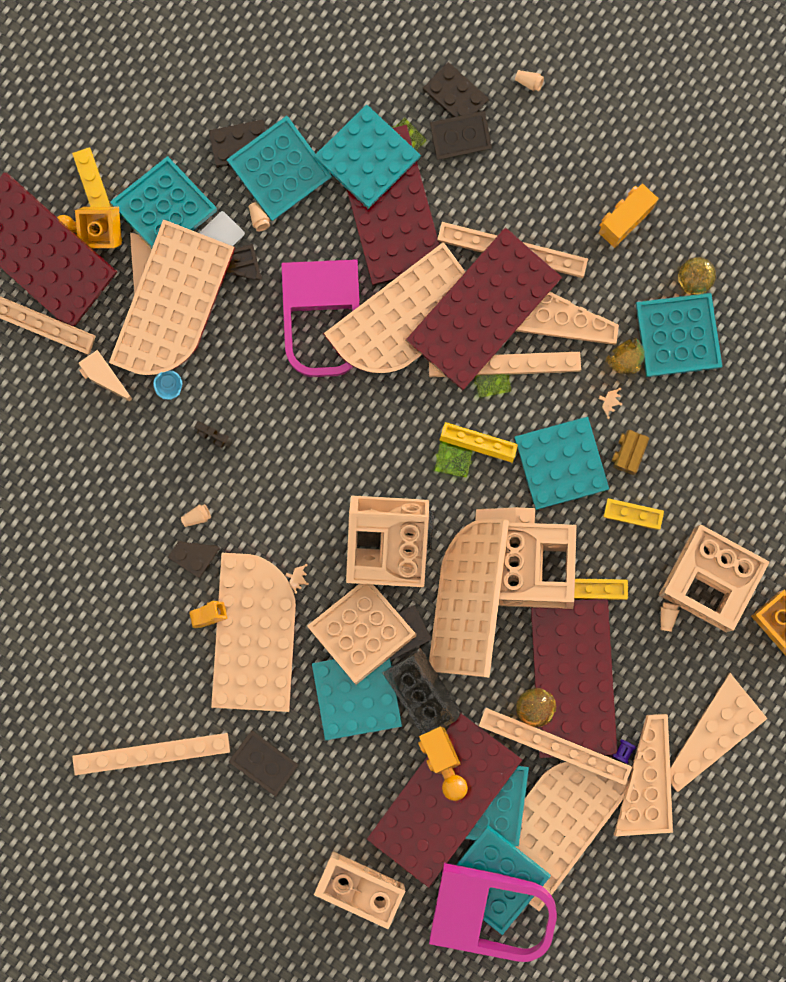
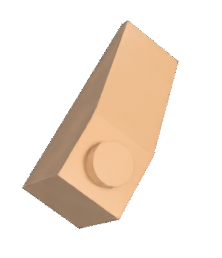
[79,350,132,401]
[476,507,535,523]

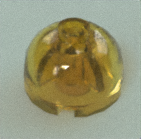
[677,257,716,295]
[606,338,645,374]
[516,688,556,727]

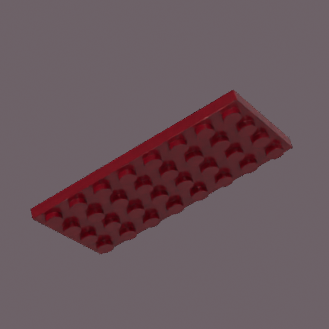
[346,125,440,286]
[0,172,117,327]
[405,227,562,391]
[531,599,617,758]
[367,713,523,888]

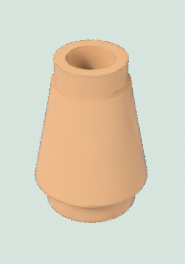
[515,70,544,91]
[248,202,270,232]
[181,504,211,527]
[660,602,680,632]

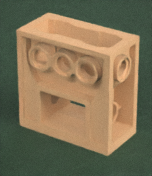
[346,496,429,587]
[498,523,576,609]
[659,524,769,632]
[314,851,405,929]

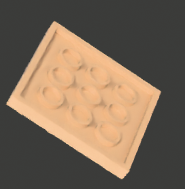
[307,584,416,685]

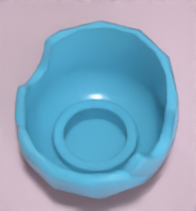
[153,370,182,400]

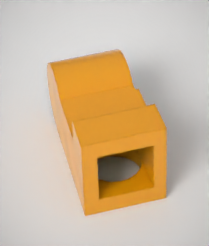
[189,601,228,628]

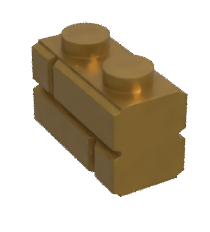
[612,430,649,475]

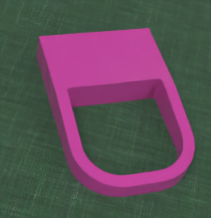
[282,260,360,377]
[429,863,557,962]

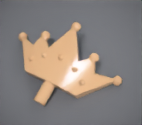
[599,388,622,419]
[285,564,309,594]

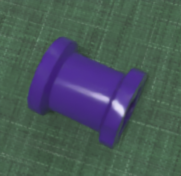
[612,739,637,765]

